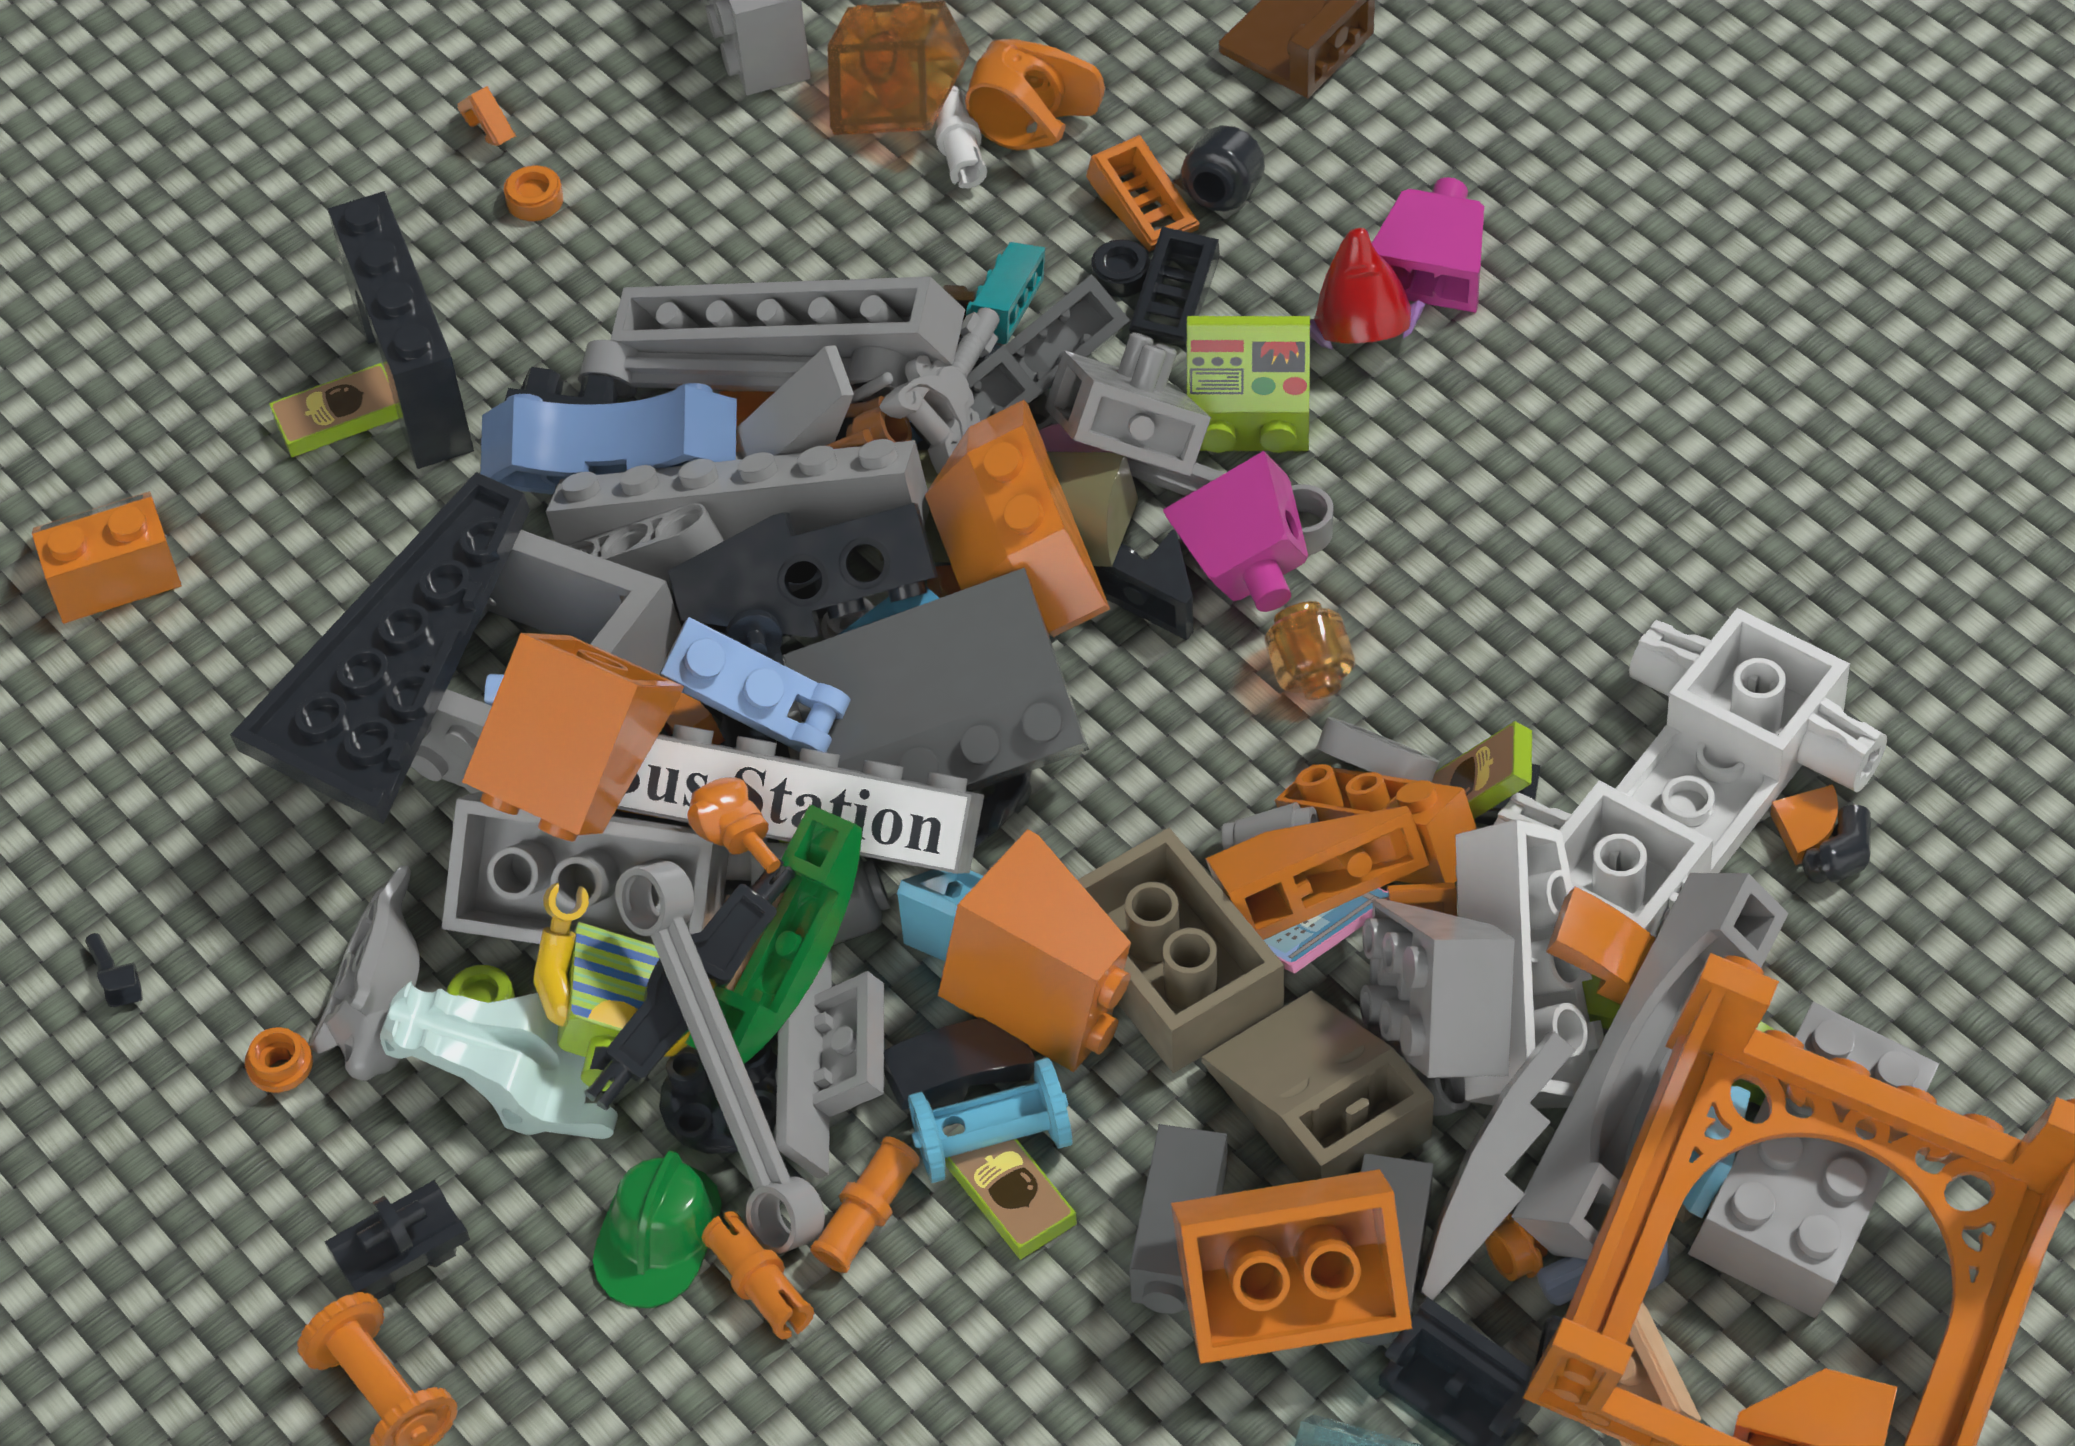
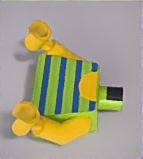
[533,883,726,1091]

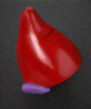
[1310,228,1426,349]

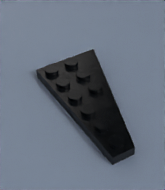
[230,472,530,824]

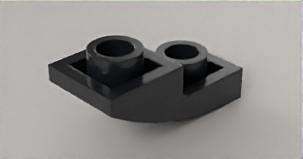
[884,1018,1036,1110]

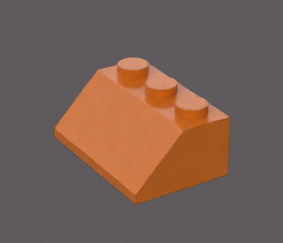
[1171,1169,1412,1364]

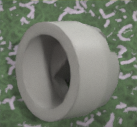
[1416,1071,1471,1116]

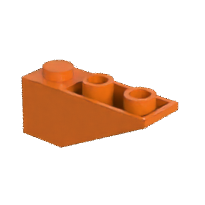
[1275,764,1477,884]

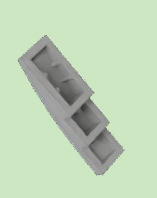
[1417,1031,1576,1300]

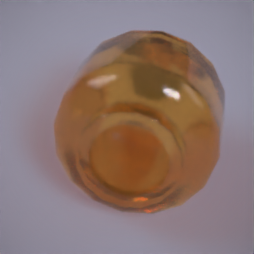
[1264,601,1356,700]

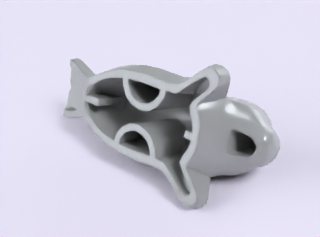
[309,866,419,1081]

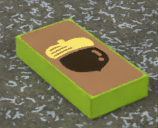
[269,363,398,457]
[1432,721,1532,819]
[945,1139,1077,1260]

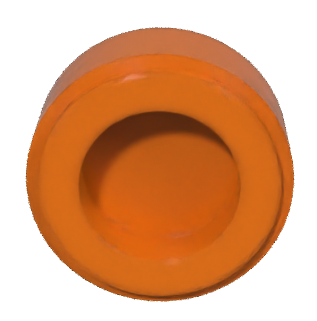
[504,165,564,221]

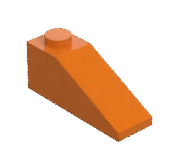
[1205,806,1429,940]

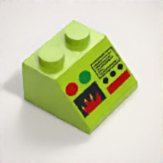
[1187,316,1310,453]

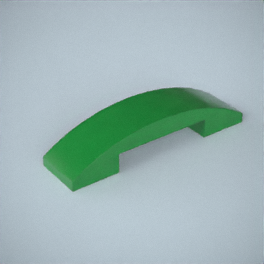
[685,804,862,1064]

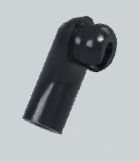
[1802,805,1871,884]

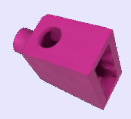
[1372,177,1484,313]
[1163,451,1308,612]

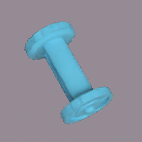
[908,1058,1073,1183]

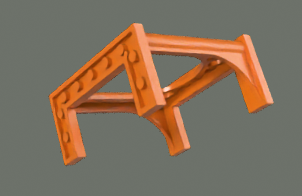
[1523,953,2075,1446]

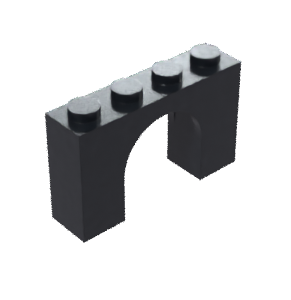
[327,191,474,469]

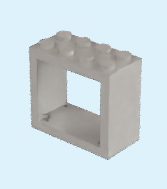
[410,530,682,794]

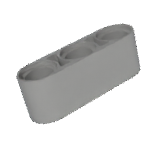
[569,503,724,596]

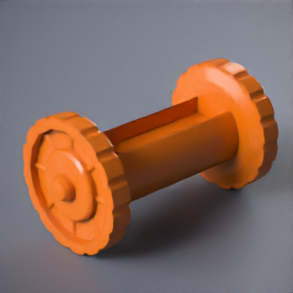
[297,1292,458,1446]

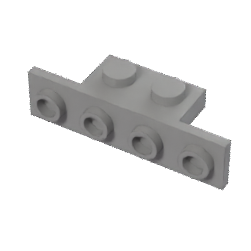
[774,952,884,1179]

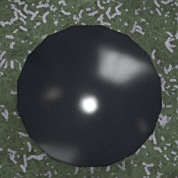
[659,1042,778,1154]

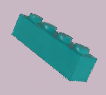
[966,242,1045,344]

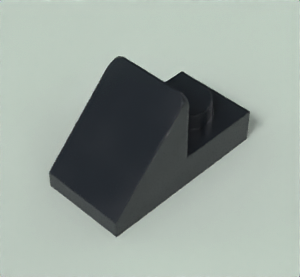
[1093,529,1194,640]

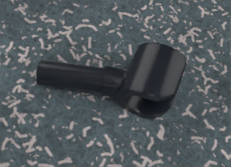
[85,933,143,1007]

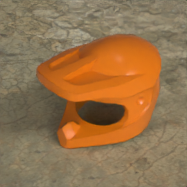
[965,39,1105,151]

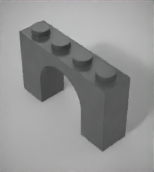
[1129,1124,1433,1345]

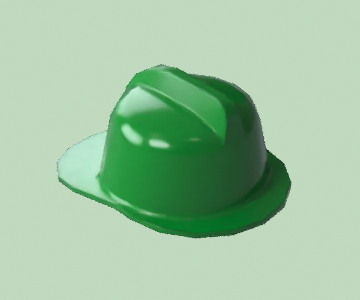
[592,1150,722,1309]

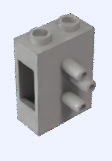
[1044,332,1211,476]

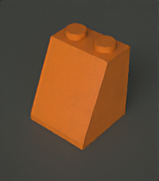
[462,633,684,842]
[938,829,1131,1072]

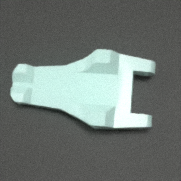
[380,981,618,1139]

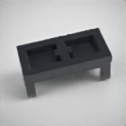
[1379,1297,1540,1446]

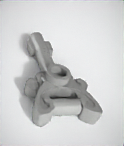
[880,307,1000,474]

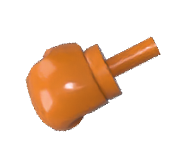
[687,777,781,873]

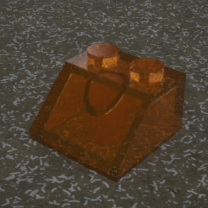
[827,0,971,135]

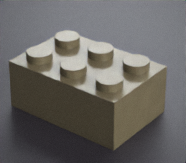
[1078,827,1284,1074]

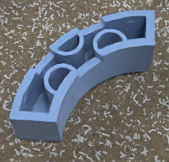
[480,383,737,494]

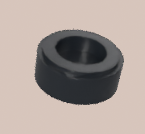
[1091,240,1150,297]

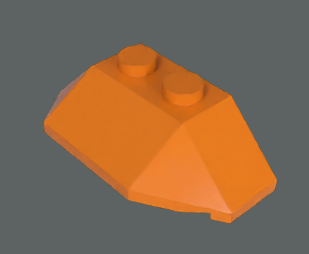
[925,400,1110,637]

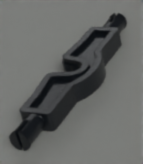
[584,859,796,1111]

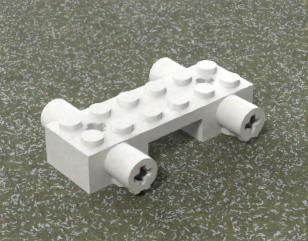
[1494,608,1887,938]

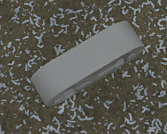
[1316,717,1440,782]

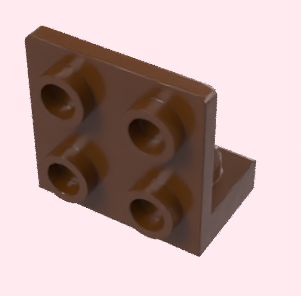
[1219,0,1375,99]

